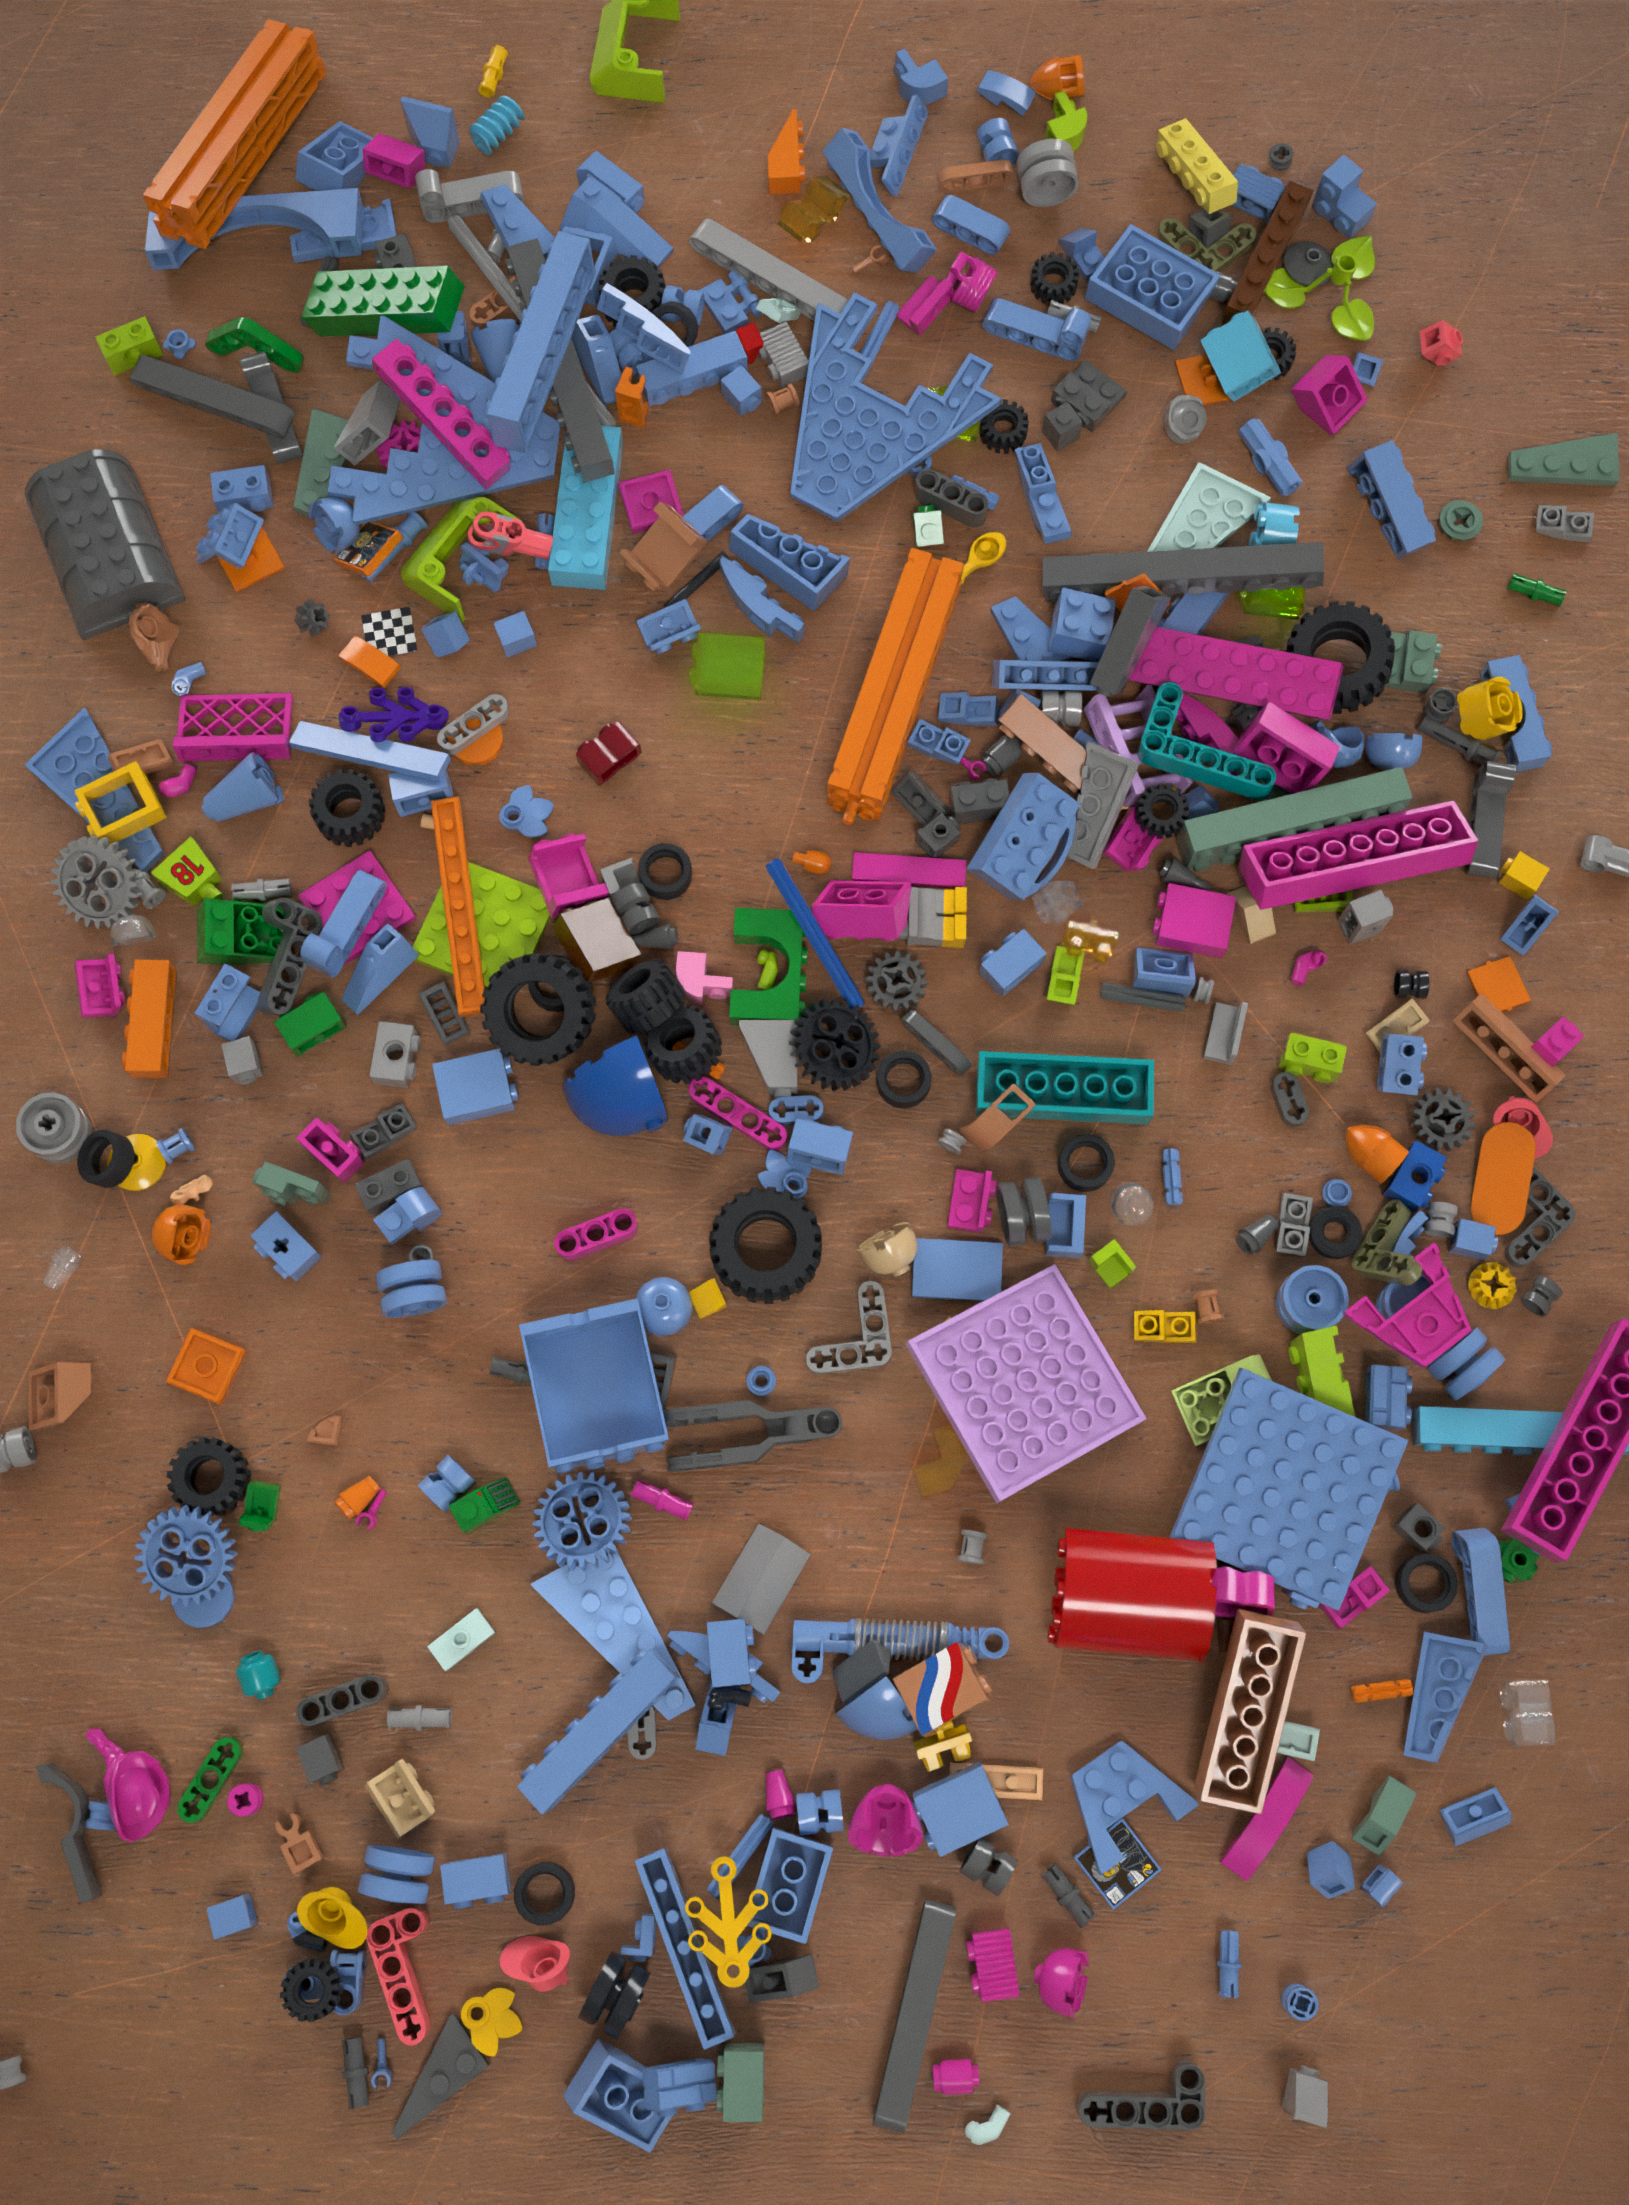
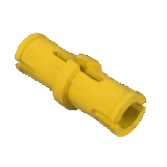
[478,45,508,98]

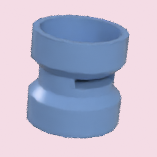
[1280,1983,1319,2021]

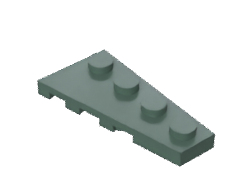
[293,408,349,519]
[1508,433,1619,486]

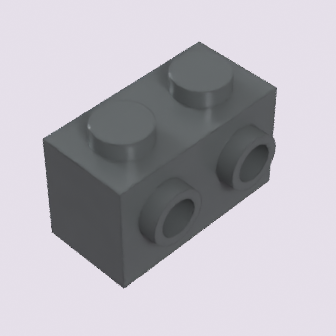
[373,233,417,269]
[949,778,1010,824]

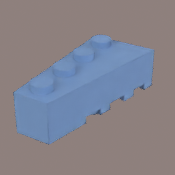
[1346,440,1436,559]
[729,514,851,611]

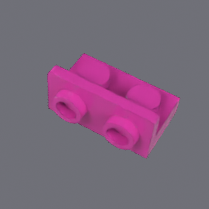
[947,1169,996,1233]

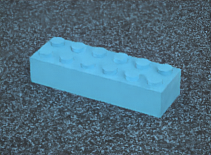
[548,426,624,590]

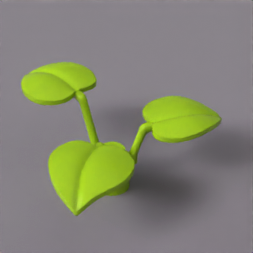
[1265,235,1375,341]

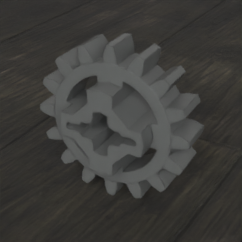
[865,951,928,1014]
[1410,1088,1476,1152]

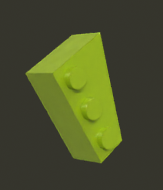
[1288,1325,1355,1417]

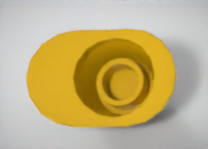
[297,1887,368,1949]

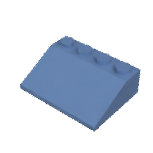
[1085,224,1221,351]

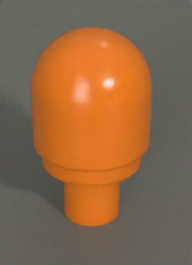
[792,850,831,874]

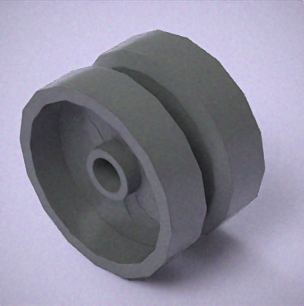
[997,1177,1051,1248]

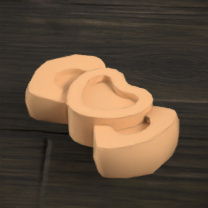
[170,1175,213,1205]

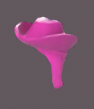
[86,1728,171,1842]

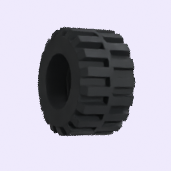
[599,255,665,327]
[309,769,385,847]
[606,959,685,1034]
[643,1004,722,1084]
[167,1437,251,1517]

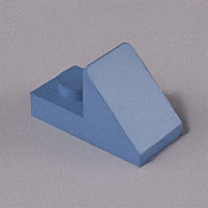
[1058,228,1105,282]

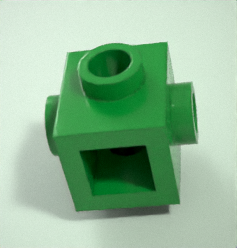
[1498,1538,1539,1584]

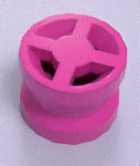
[227,1783,264,1817]

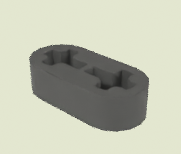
[1271,1072,1309,1128]

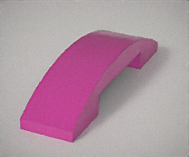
[1220,1757,1314,1881]

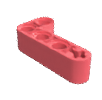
[366,1905,431,2046]

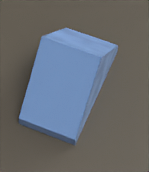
[1500,895,1559,956]

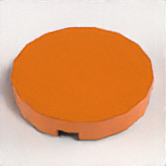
[447,712,504,766]

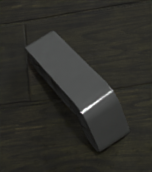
[239,351,303,465]
[1465,761,1516,879]
[257,898,322,1016]
[1075,2059,1205,2130]

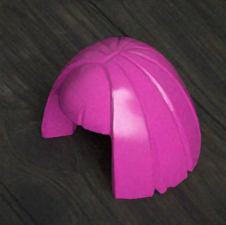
[848,1784,922,1857]

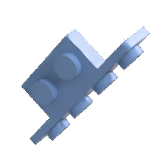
[870,95,928,196]

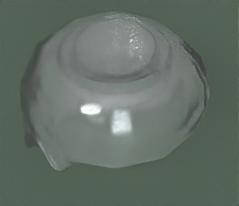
[110,914,156,947]
[1107,1182,1154,1226]

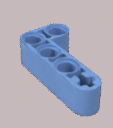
[982,298,1091,361]
[300,870,387,978]
[1452,1527,1510,1656]

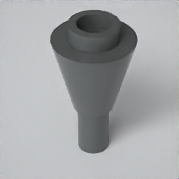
[1158,856,1211,891]
[631,922,679,950]

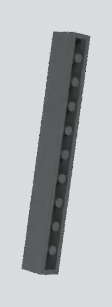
[505,238,615,483]
[1043,542,1324,602]

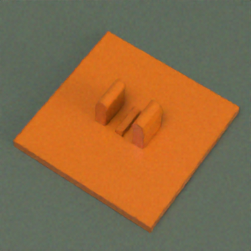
[1175,354,1231,406]
[217,526,285,593]

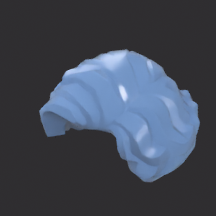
[1311,720,1364,768]

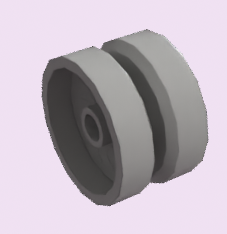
[1016,138,1080,207]
[16,1092,92,1164]

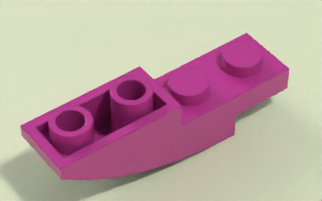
[1168,693,1239,776]

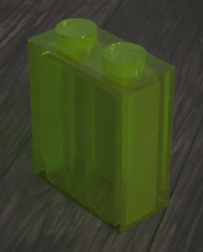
[690,633,766,700]

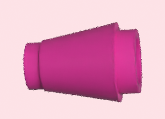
[765,1770,797,1820]

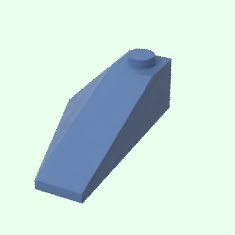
[559,176,674,269]

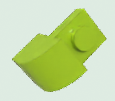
[1045,90,1087,152]

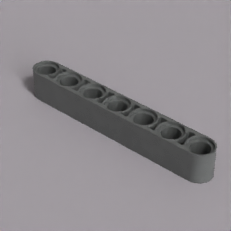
[129,355,295,438]
[872,1899,956,2134]

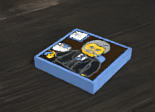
[1073,1818,1162,1910]

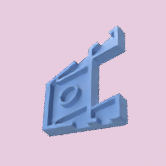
[1070,1740,1199,1875]

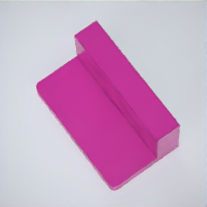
[897,276,954,336]

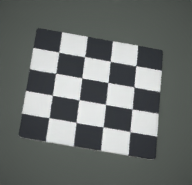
[361,607,417,656]

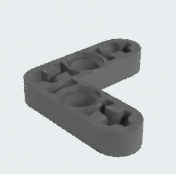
[1504,1167,1576,1268]

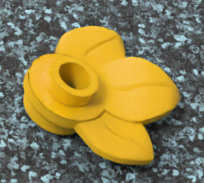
[461,1988,523,2056]

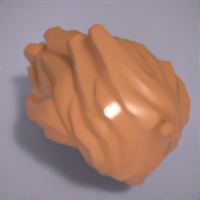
[129,602,179,672]

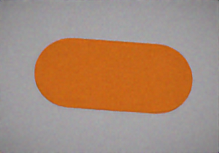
[1471,1122,1536,1235]

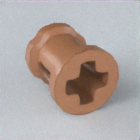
[765,383,799,416]
[1192,1289,1225,1325]

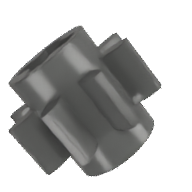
[294,600,330,636]

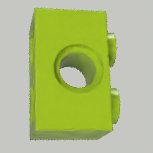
[95,316,163,376]

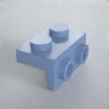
[635,599,701,655]

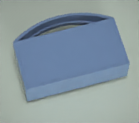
[967,773,1081,900]

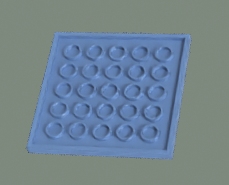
[1169,1367,1409,1611]

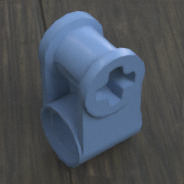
[330,1950,367,2015]

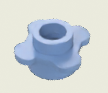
[163,329,196,359]
[737,1929,772,1967]

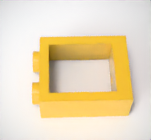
[74,761,167,845]

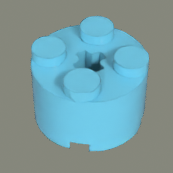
[1249,502,1299,546]

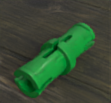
[1507,573,1567,607]

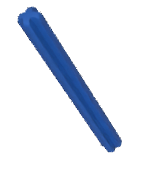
[766,858,865,1010]

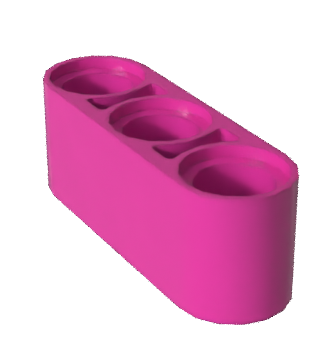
[554,1209,638,1261]

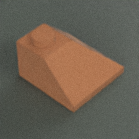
[28,1362,93,1431]

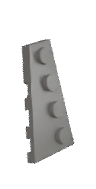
[1068,741,1140,869]

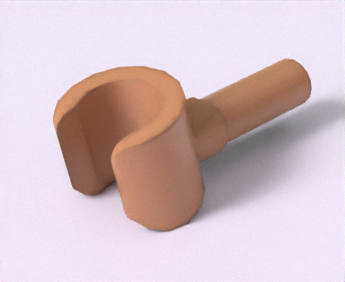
[852,246,889,273]

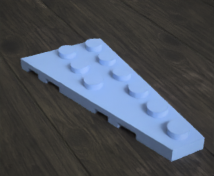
[530,1551,696,1721]

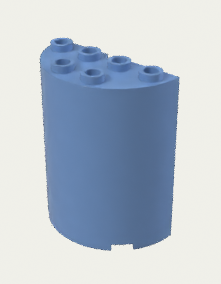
[519,1298,669,1474]

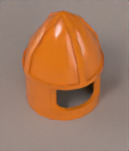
[1029,55,1084,101]
[1346,1124,1409,1184]

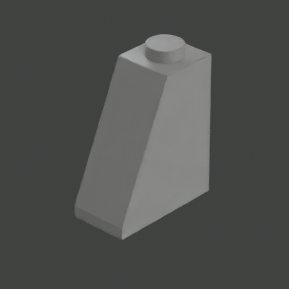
[334,380,399,466]
[739,1020,797,1098]

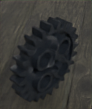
[789,998,881,1092]

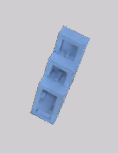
[597,283,691,374]

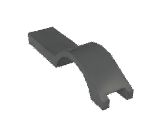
[36,1763,102,1903]

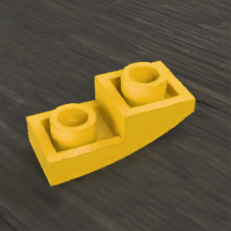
[1134,1310,1197,1343]

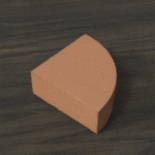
[307,1416,343,1447]

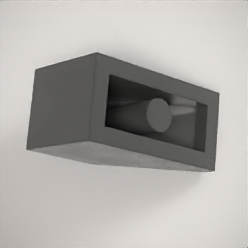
[745,1954,819,2002]

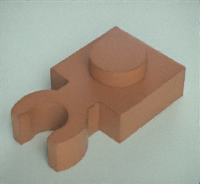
[275,1813,324,1875]

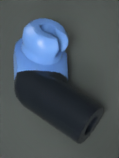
[287,1912,328,1952]

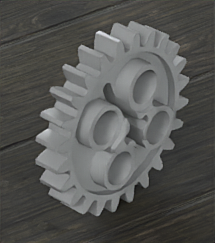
[50,835,143,929]

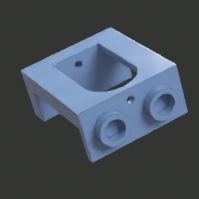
[195,964,260,1042]

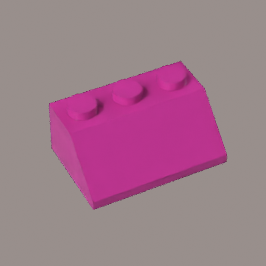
[812,880,912,941]

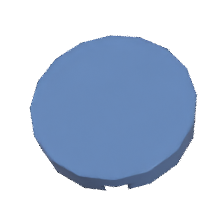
[173,1568,235,1628]

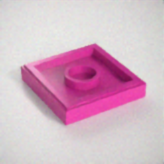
[618,469,684,534]

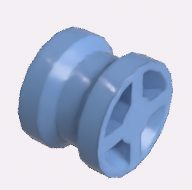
[84,1801,116,1830]

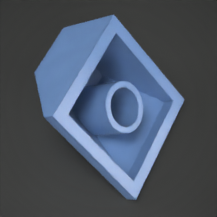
[400,96,460,168]

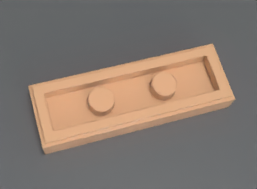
[949,1762,1043,1800]

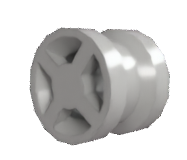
[0,2054,27,2090]

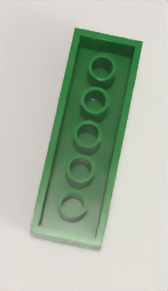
[301,265,465,337]

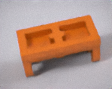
[615,366,649,428]

